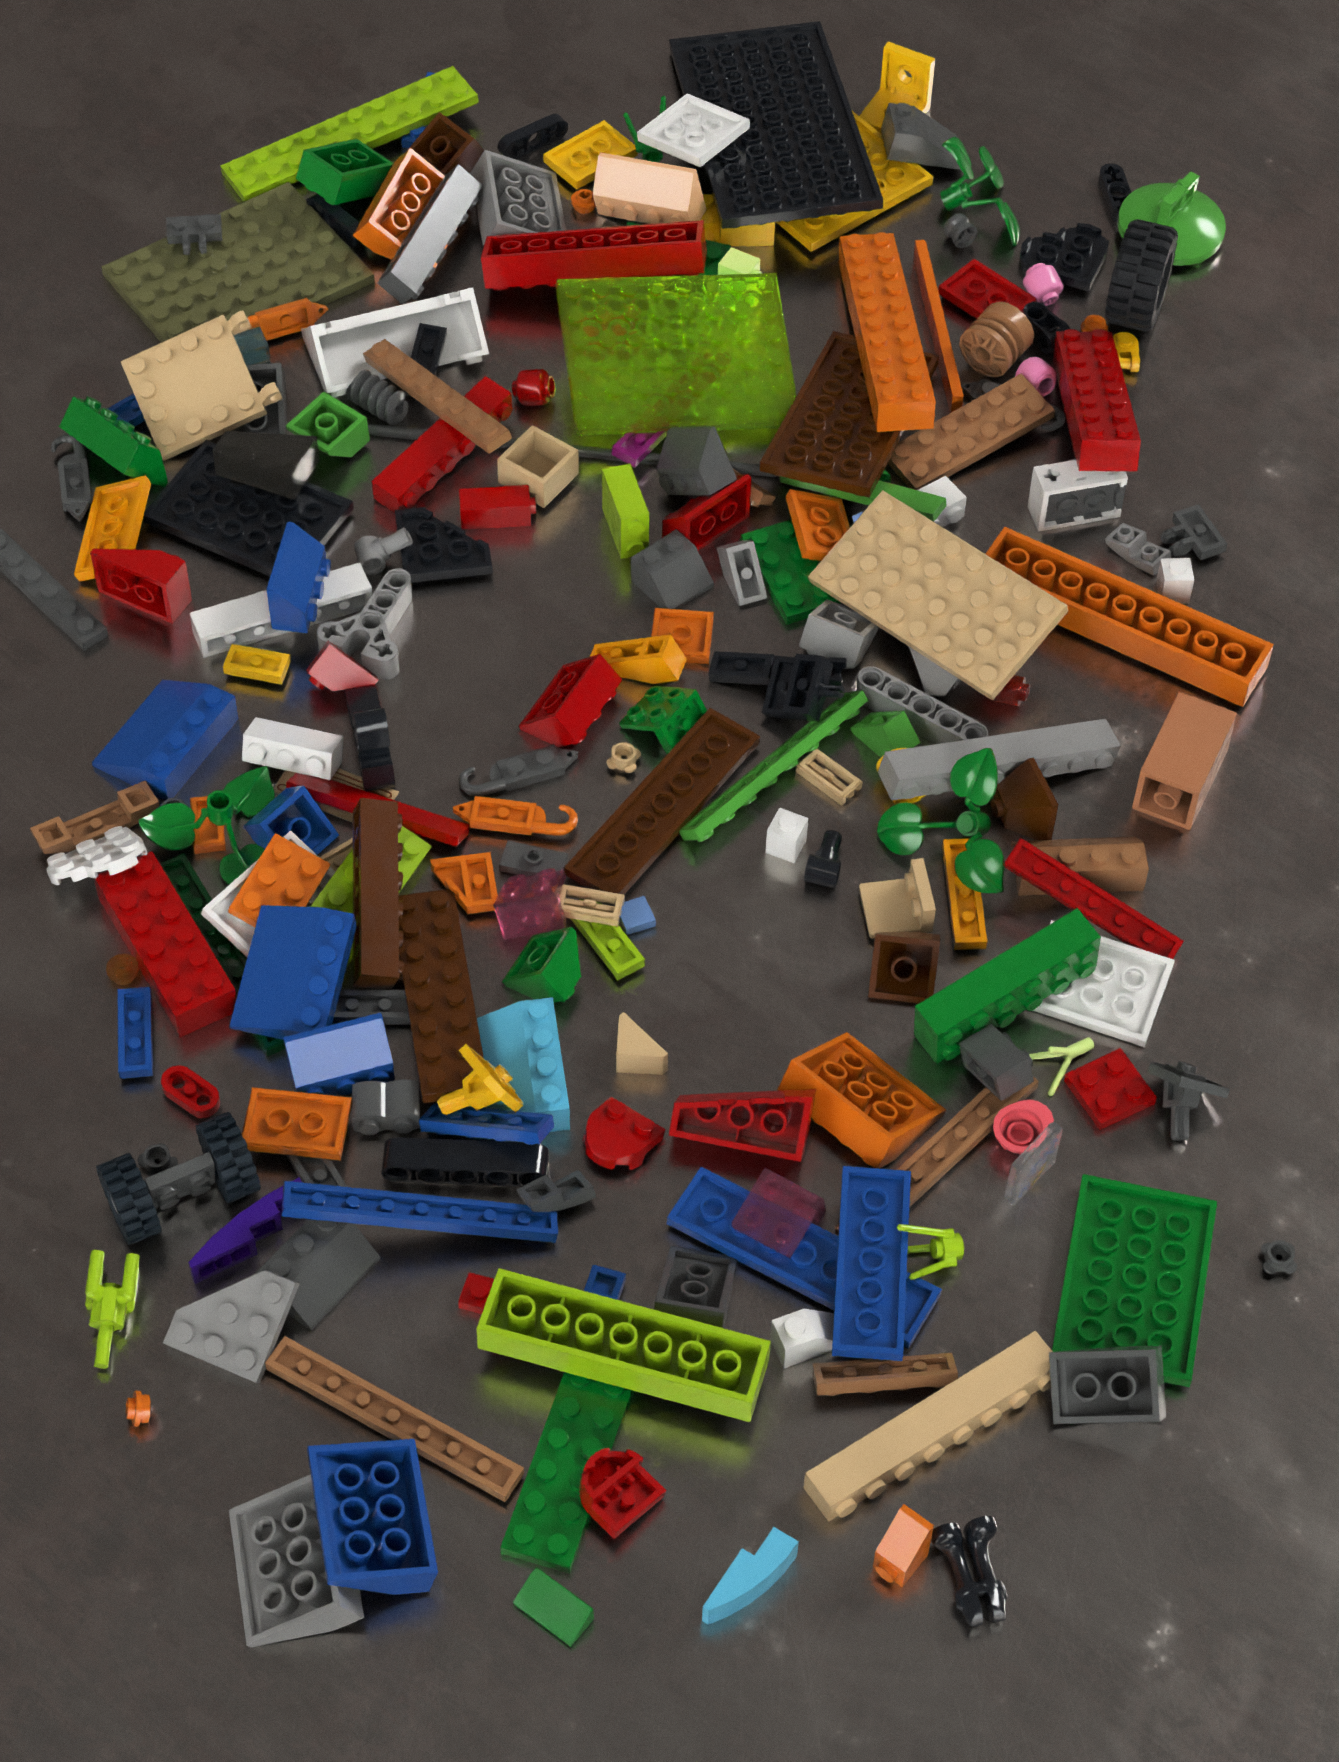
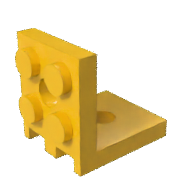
[859,41,935,134]

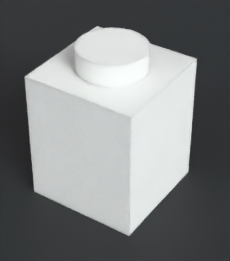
[1156,558,1194,604]
[765,808,808,863]

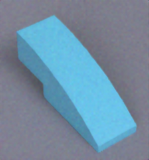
[702,1527,799,1625]

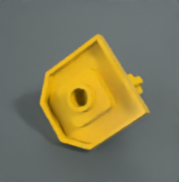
[437,1044,523,1115]

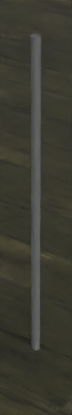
[368,424,776,477]

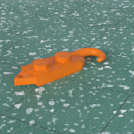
[238,298,328,351]
[453,796,578,836]

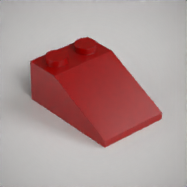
[90,548,192,624]

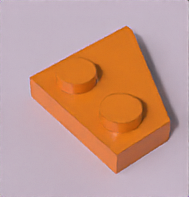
[430,852,499,914]

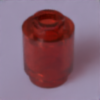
[984,675,1030,707]

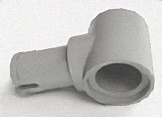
[354,527,413,575]

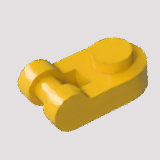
[1113,332,1140,373]

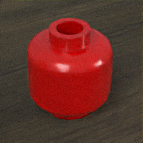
[512,369,555,407]

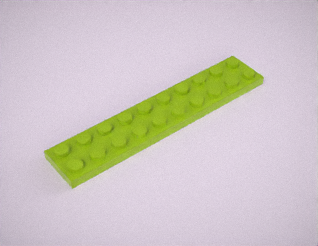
[220,66,479,202]

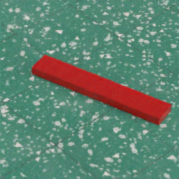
[286,773,470,847]
[1003,838,1184,959]

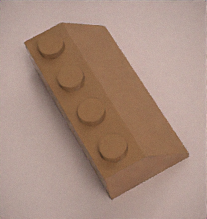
[1011,836,1149,896]

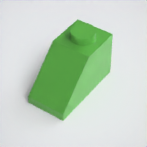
[850,711,920,758]

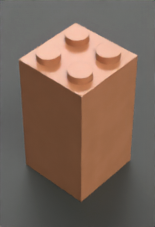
[1132,692,1237,830]

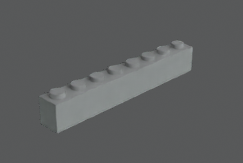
[878,719,1121,801]

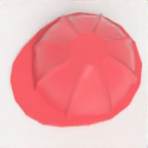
[993,1100,1054,1156]

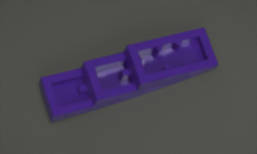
[188,1177,302,1284]

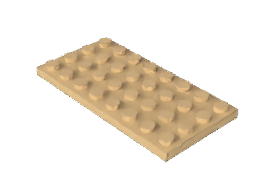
[808,490,1069,701]

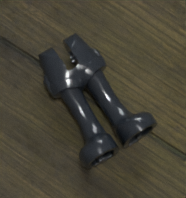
[931,1516,1008,1627]

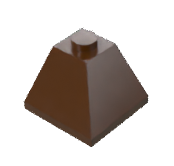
[991,757,1059,840]
[868,931,940,1003]

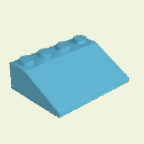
[469,997,570,1141]

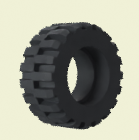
[1105,219,1178,332]

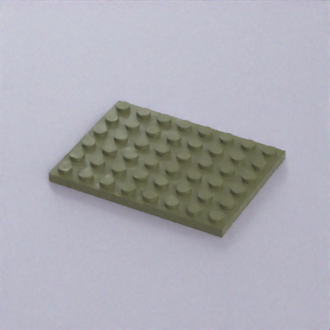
[101,182,375,346]

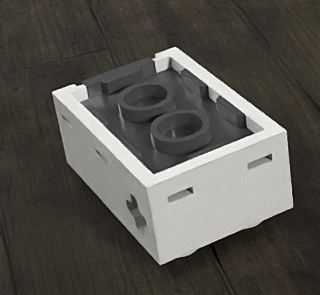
[1027,459,1128,532]

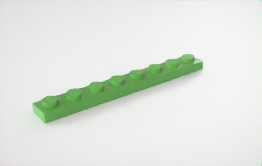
[679,690,869,842]

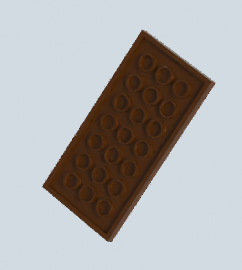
[760,331,939,498]

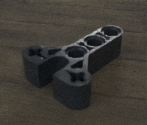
[345,685,395,791]

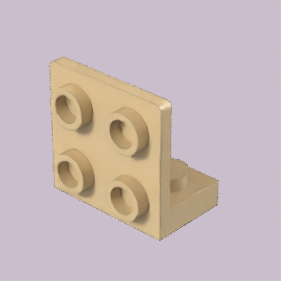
[859,858,936,939]

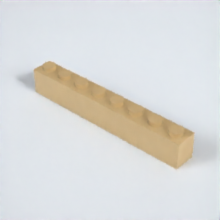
[804,1331,1053,1522]

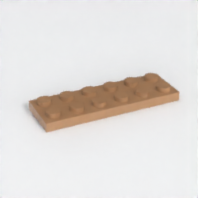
[888,374,1055,490]

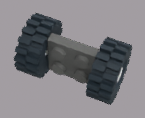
[96,1112,261,1245]

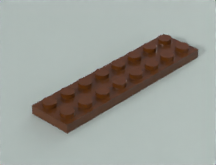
[564,708,760,895]
[399,889,484,1103]

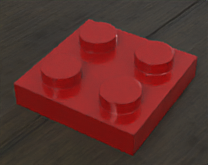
[1064,1048,1157,1131]

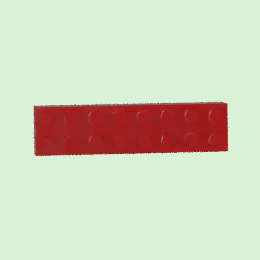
[481,220,707,291]
[1053,329,1141,471]

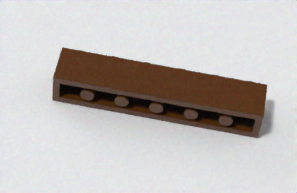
[353,798,404,990]

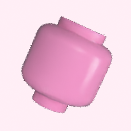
[1023,263,1063,306]
[1015,357,1057,397]

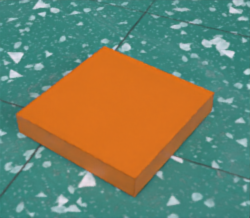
[651,608,714,664]

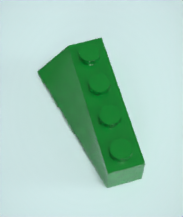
[59,396,168,487]

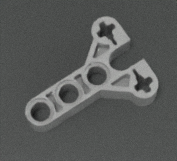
[317,568,412,680]

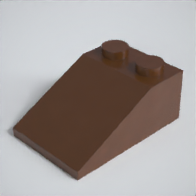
[408,112,484,175]

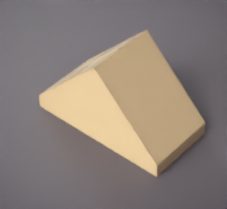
[616,1012,668,1075]

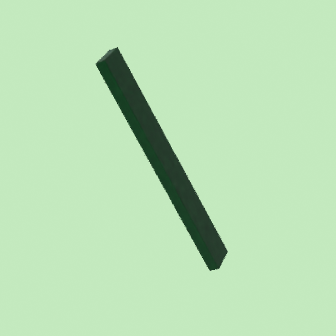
[160,853,285,1057]

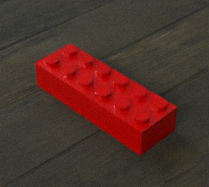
[94,851,237,1038]

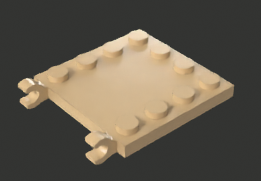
[120,311,283,461]

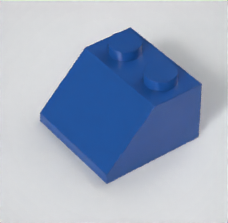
[243,785,339,855]

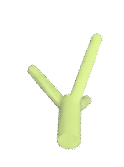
[1029,1037,1094,1096]

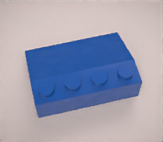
[92,680,239,801]
[229,905,357,1040]
[307,1439,438,1595]

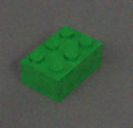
[296,139,393,205]

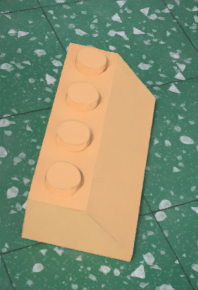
[592,152,707,224]

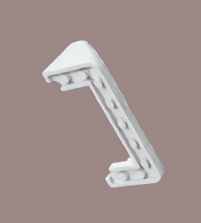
[301,287,489,397]

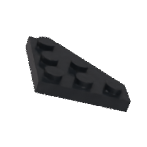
[395,507,493,583]

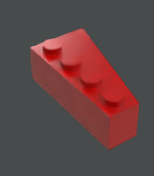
[669,1089,817,1162]

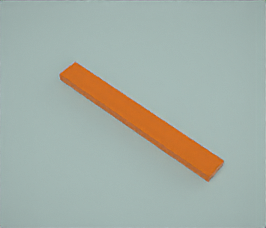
[913,240,964,413]

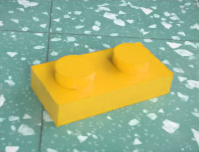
[223,644,291,685]

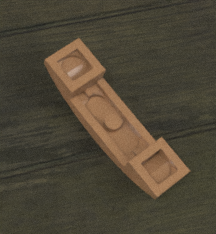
[30,781,159,854]

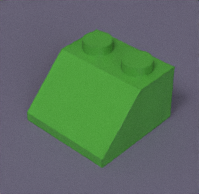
[285,392,370,457]

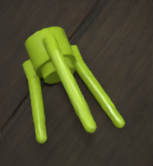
[897,1224,964,1280]

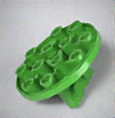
[1118,171,1226,266]

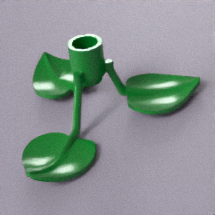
[940,137,1020,248]
[877,748,1004,893]
[139,766,275,886]

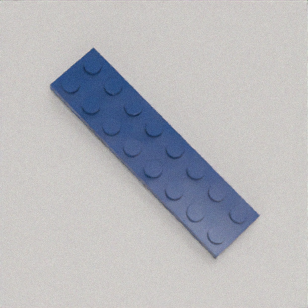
[667,1167,942,1349]

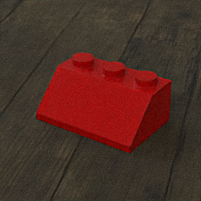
[662,474,751,551]
[518,654,622,747]

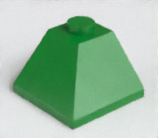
[502,927,581,1003]

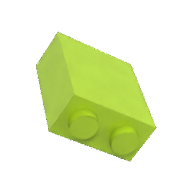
[602,463,649,559]

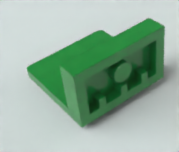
[619,686,707,754]

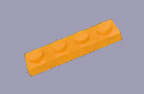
[942,838,987,950]

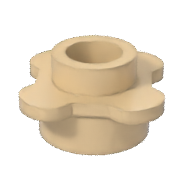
[607,742,641,773]

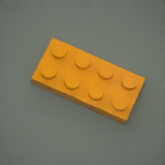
[74,475,151,582]

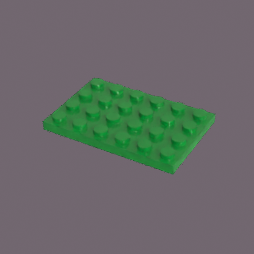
[1052,1174,1217,1387]

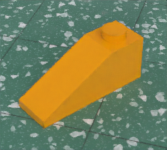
[590,634,687,684]

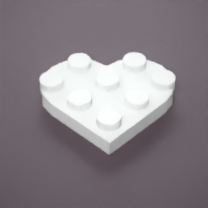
[46,826,148,885]

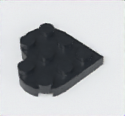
[1019,223,1109,292]

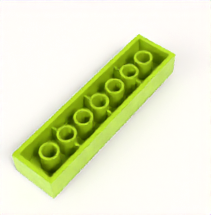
[476,1268,771,1422]

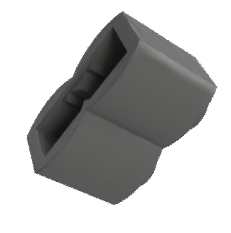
[352,1079,421,1135]

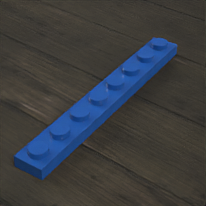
[282,1181,558,1243]

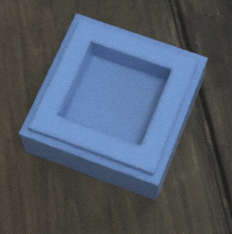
[619,896,656,935]

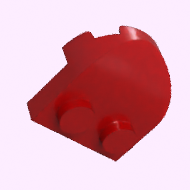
[582,1097,666,1170]
[579,1447,667,1539]

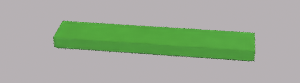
[779,476,947,522]

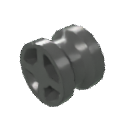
[943,213,978,248]

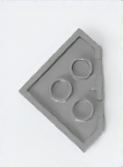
[163,1270,300,1383]

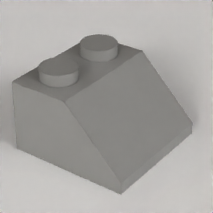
[798,599,879,669]

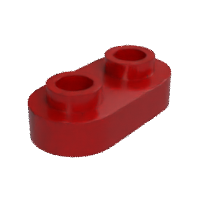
[161,1065,220,1118]

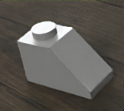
[716,540,767,606]

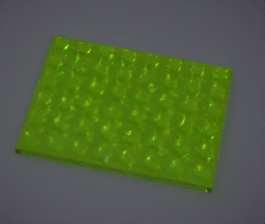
[556,273,797,436]

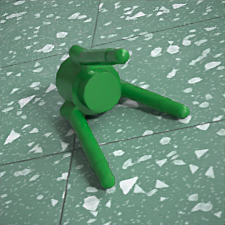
[623,96,666,162]

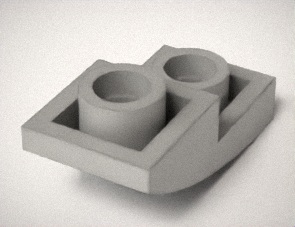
[1105,523,1171,576]

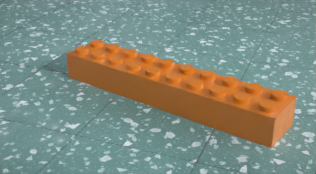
[838,232,936,432]
[985,527,1274,707]

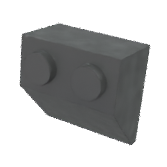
[631,529,714,609]

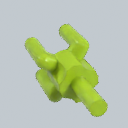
[85,1250,140,1369]

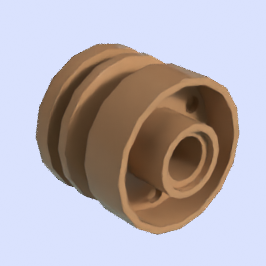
[959,302,1034,378]

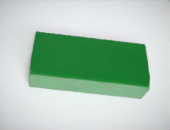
[513,1567,594,1647]

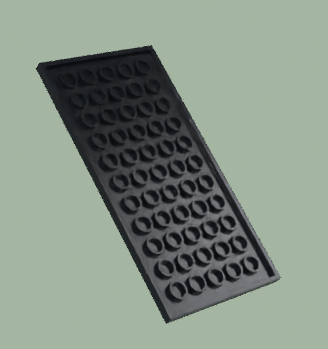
[669,21,883,229]

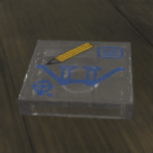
[1004,1122,1063,1206]

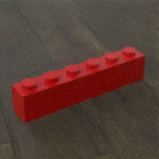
[371,376,513,513]

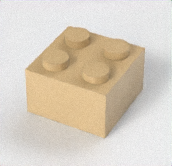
[497,425,579,508]

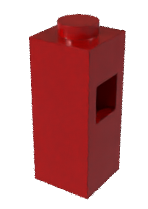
[459,485,536,530]

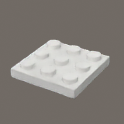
[637,94,750,167]

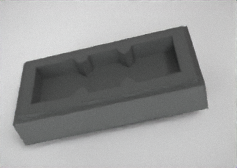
[499,840,568,884]

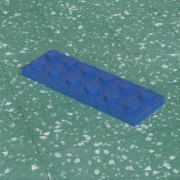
[832,1166,911,1361]

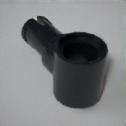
[804,830,842,888]

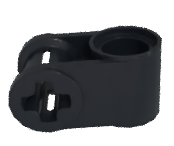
[1023,302,1070,354]

